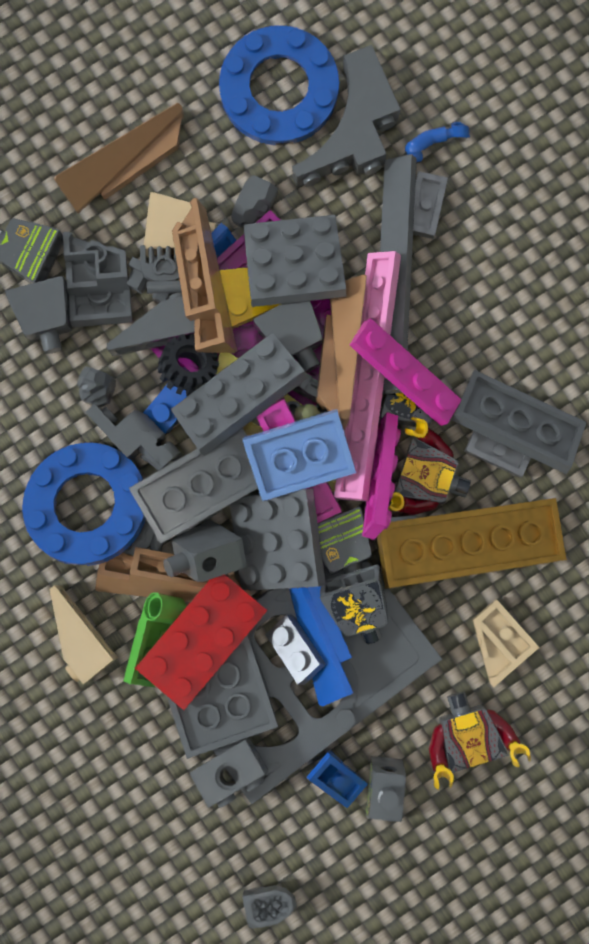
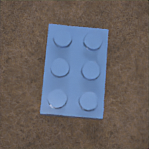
[243,409,356,501]

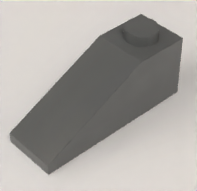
[107,292,195,356]

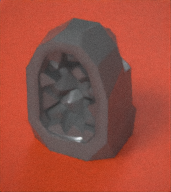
[231,175,278,227]
[77,366,116,407]
[242,885,297,928]

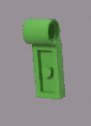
[123,592,186,688]

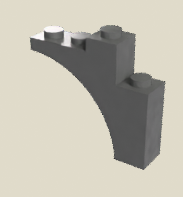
[292,45,400,187]

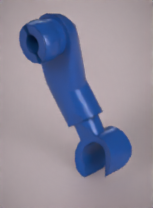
[405,121,470,162]

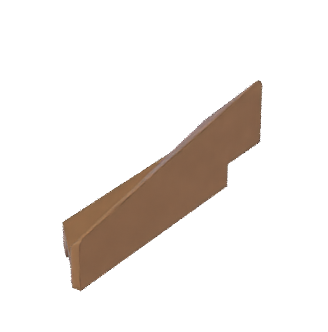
[54,102,184,213]
[172,198,237,353]
[316,275,367,430]
[95,547,251,602]

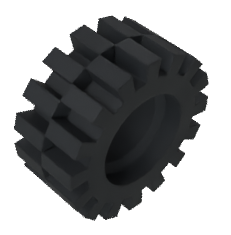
[157,334,219,396]

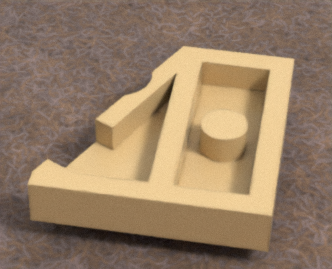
[472,599,540,687]

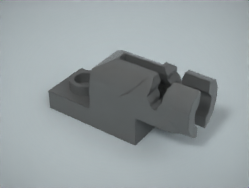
[86,404,182,471]

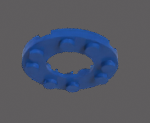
[219,25,339,145]
[22,443,146,566]

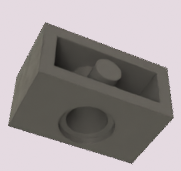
[189,737,268,808]

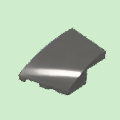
[63,232,133,327]

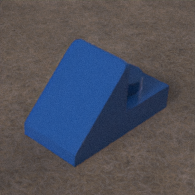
[307,750,368,808]

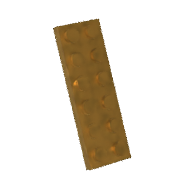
[377,498,567,588]

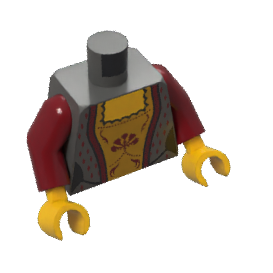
[388,417,471,515]
[428,691,531,790]

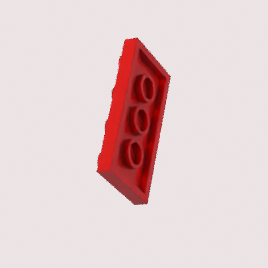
[135,575,268,710]

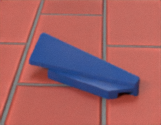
[289,586,354,706]

